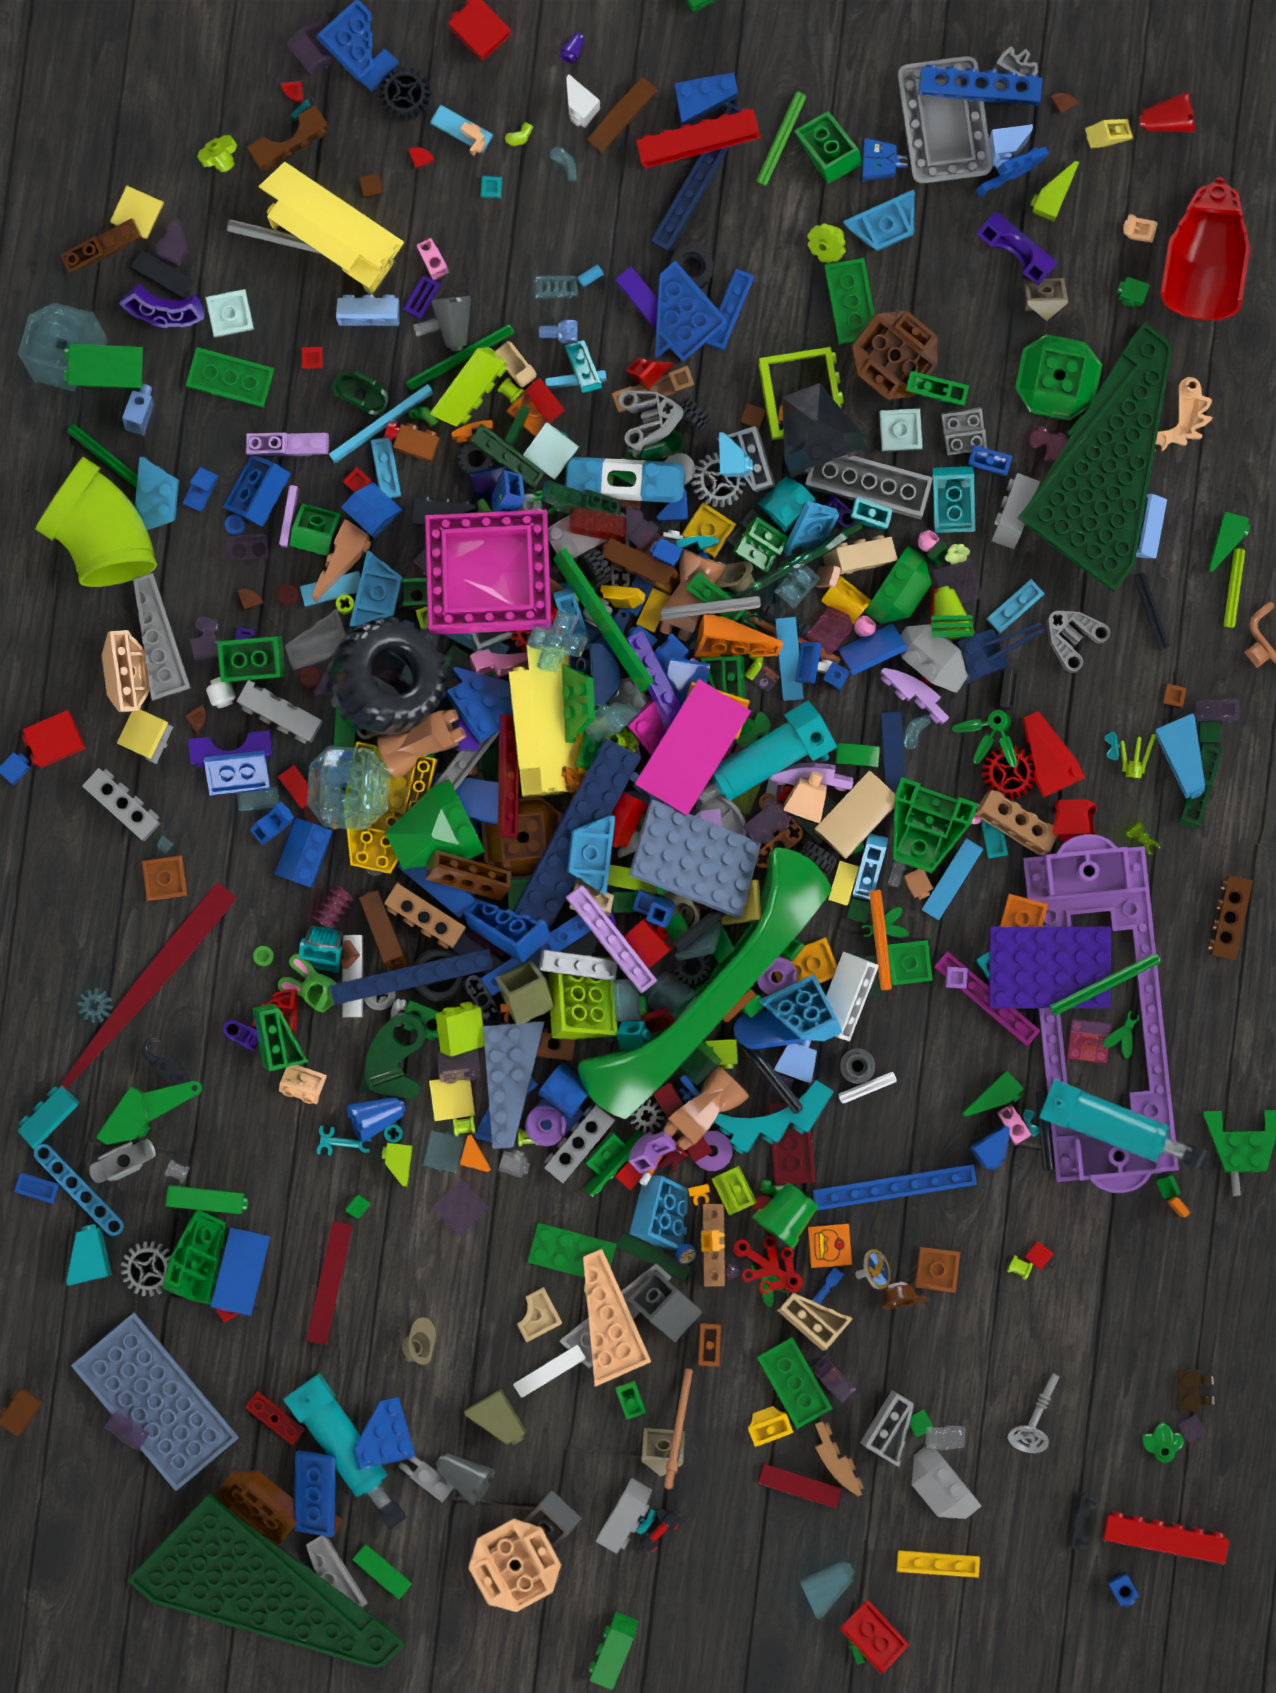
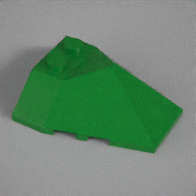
[893,777,978,873]
[385,779,485,869]
[162,1210,225,1305]

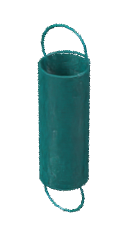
[288,98,313,123]

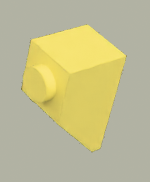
[1085,119,1133,148]

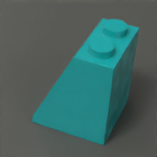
[757,477,816,533]
[66,1224,112,1286]

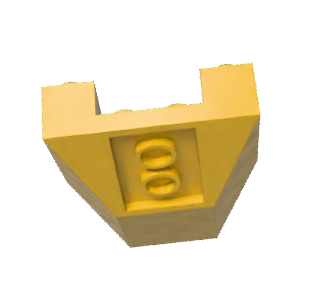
[344,742,438,874]

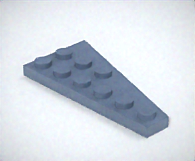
[483,1022,544,1149]

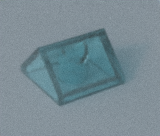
[645,970,699,1021]
[612,979,641,1022]

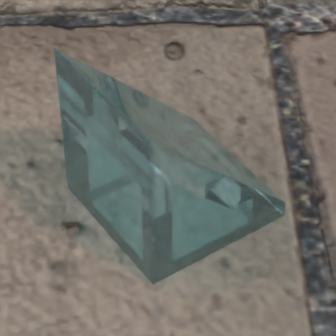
[156,836,174,854]

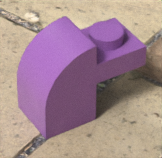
[628,1131,677,1174]

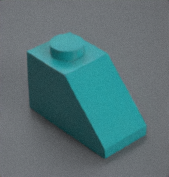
[850,497,893,531]

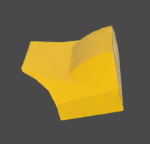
[600,585,646,609]
[748,1406,793,1447]

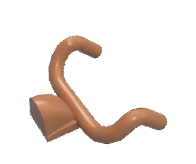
[1244,602,1276,668]

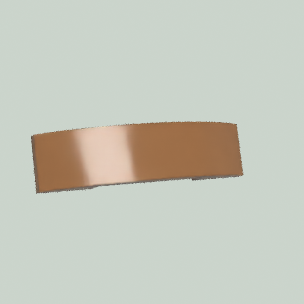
[612,366,694,413]

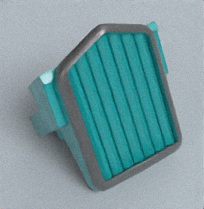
[299,926,343,973]

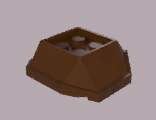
[851,310,938,400]
[481,796,562,880]
[216,1470,297,1544]

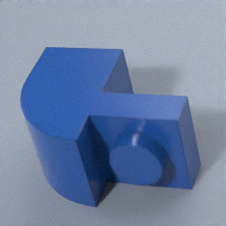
[250,802,294,846]
[633,889,675,928]

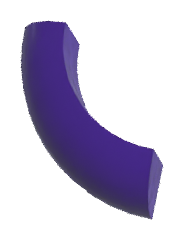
[119,284,204,328]

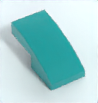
[674,536,719,552]

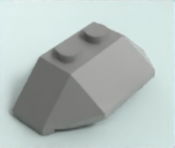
[900,624,968,693]
[912,1442,981,1519]

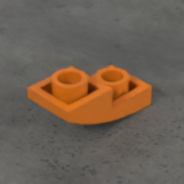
[452,420,493,443]

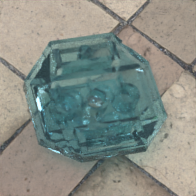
[18,303,107,391]
[307,746,391,830]

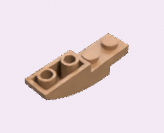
[815,1420,863,1496]

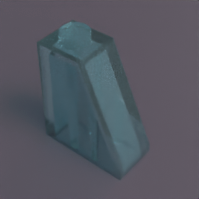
[799,1560,855,1620]

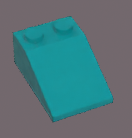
[932,466,975,533]

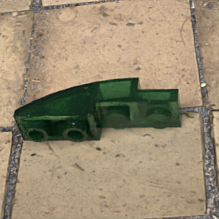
[542,480,621,520]

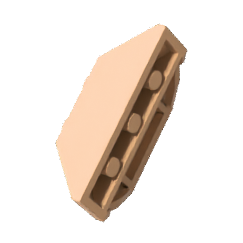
[102,630,150,712]

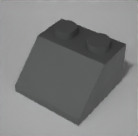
[523,1491,582,1549]

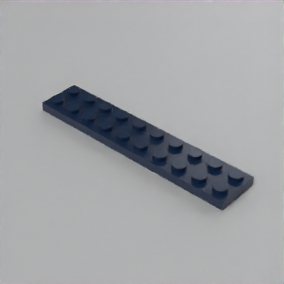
[513,738,641,931]

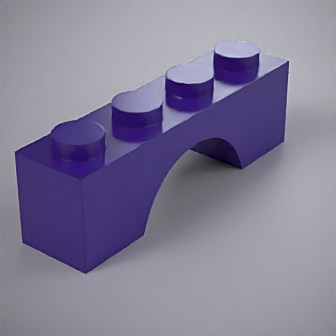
[977,211,1057,286]
[188,730,273,768]

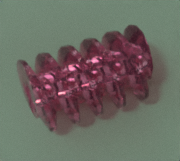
[312,884,354,929]

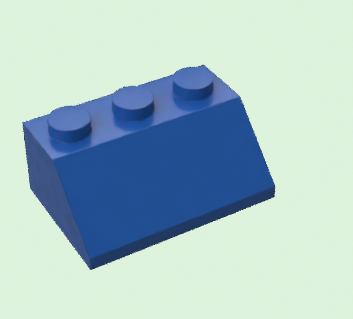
[223,455,291,527]
[274,818,334,888]
[969,1125,1010,1170]

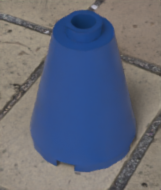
[347,1097,406,1143]

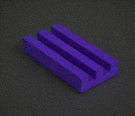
[403,275,441,320]

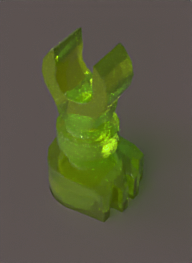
[1126,821,1160,855]

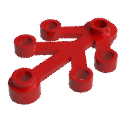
[733,1236,803,1294]

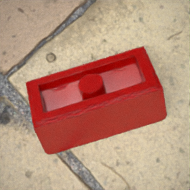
[524,378,565,423]

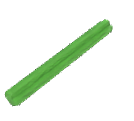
[757,92,806,185]

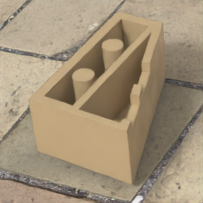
[823,535,897,575]
[777,1293,853,1351]

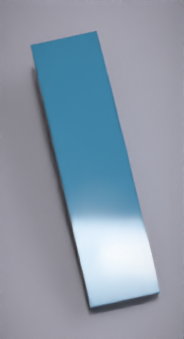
[922,838,984,920]

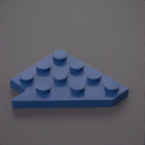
[655,261,729,362]

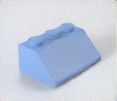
[989,124,1033,169]
[336,295,399,326]
[1136,494,1167,559]

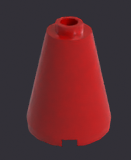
[1139,92,1195,132]

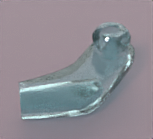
[550,147,578,181]
[903,714,931,750]

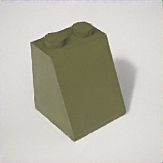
[495,960,554,1026]
[464,1389,526,1445]

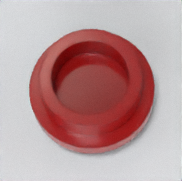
[384,422,400,442]

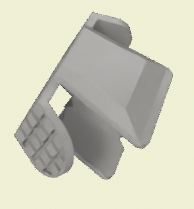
[89,1139,155,1183]

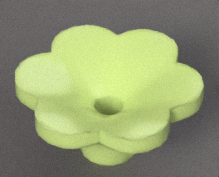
[945,544,970,565]

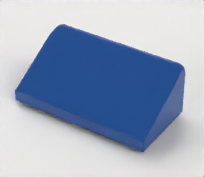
[968,445,1012,476]

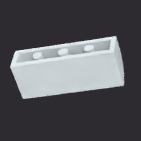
[342,935,364,1017]
[826,952,879,1041]

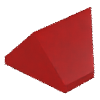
[625,357,675,391]

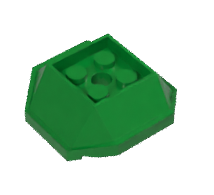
[1015,334,1102,422]

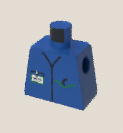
[862,139,908,181]
[491,470,525,512]

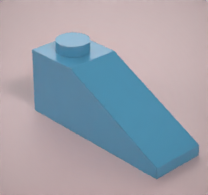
[852,833,888,901]

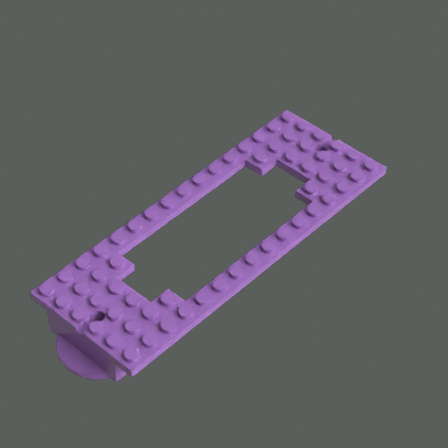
[1023,834,1179,1193]

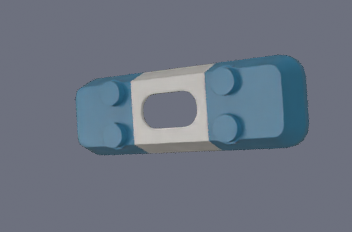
[564,457,685,503]

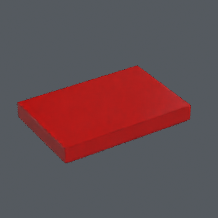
[839,1600,909,1674]

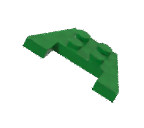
[1203,1110,1276,1173]

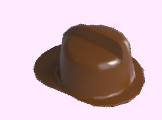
[881,1282,930,1310]

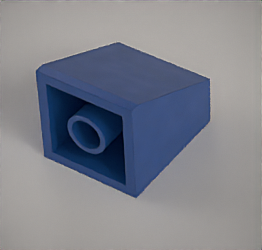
[341,482,402,539]
[538,1062,589,1119]

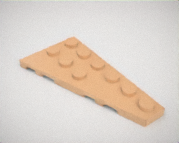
[583,1249,651,1386]

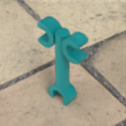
[317,1126,371,1155]

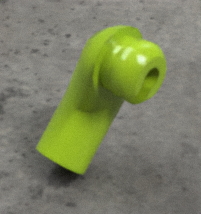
[505,123,533,146]
[745,654,763,680]

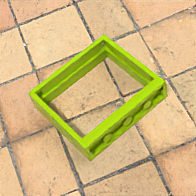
[758,347,845,441]

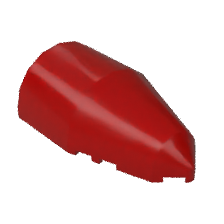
[1161,177,1250,320]

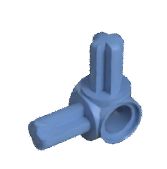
[539,320,578,343]

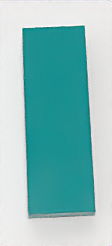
[565,340,602,393]

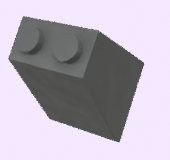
[629,1270,702,1342]

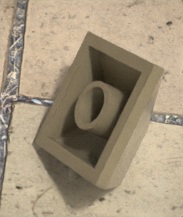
[1024,278,1068,321]
[642,1428,685,1476]

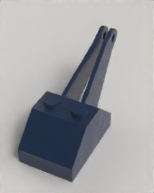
[568,608,630,707]
[954,623,1044,687]

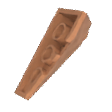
[312,519,371,602]

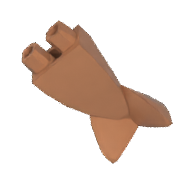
[660,549,726,642]
[377,710,466,777]
[663,1065,749,1151]

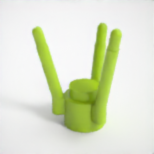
[1120,734,1155,778]

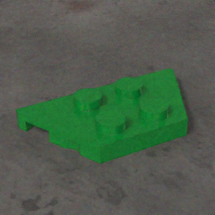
[562,665,595,743]

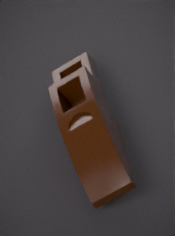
[60,218,142,273]

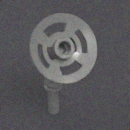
[1008,1373,1060,1453]

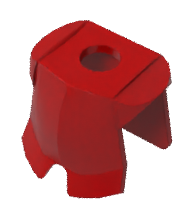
[1052,799,1097,842]

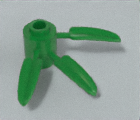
[952,710,1017,768]

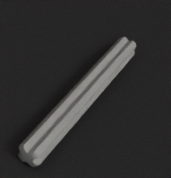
[227,220,321,254]
[661,596,761,619]

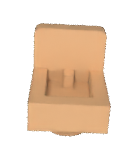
[461,122,486,155]
[1123,214,1158,243]

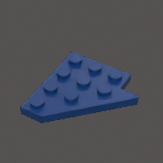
[445,667,513,743]

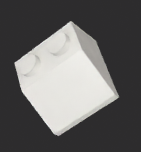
[566,75,600,128]

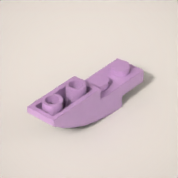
[246,433,329,456]
[880,668,949,725]
[770,763,853,791]

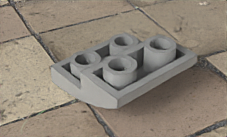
[941,407,987,455]

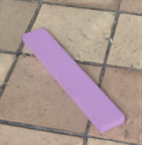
[566,885,657,993]

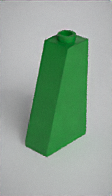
[166,1185,248,1214]

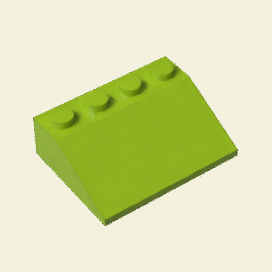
[430,347,508,427]
[548,955,617,1039]

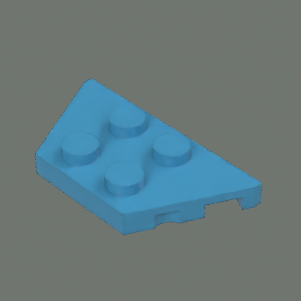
[843,190,915,252]
[135,457,179,530]
[783,501,839,556]
[350,551,403,628]
[567,815,615,894]

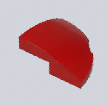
[252,989,298,1032]

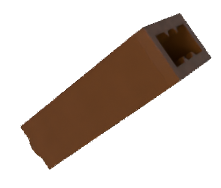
[601,538,680,596]
[359,890,409,971]

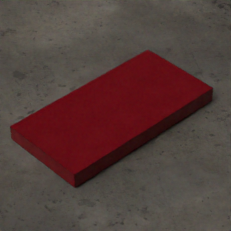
[768,1103,815,1186]

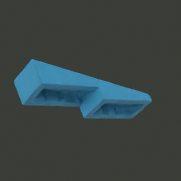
[553,587,590,648]
[775,617,803,701]

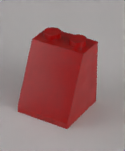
[624,917,674,969]

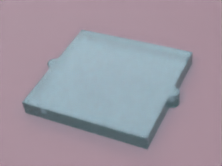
[423,1131,464,1173]

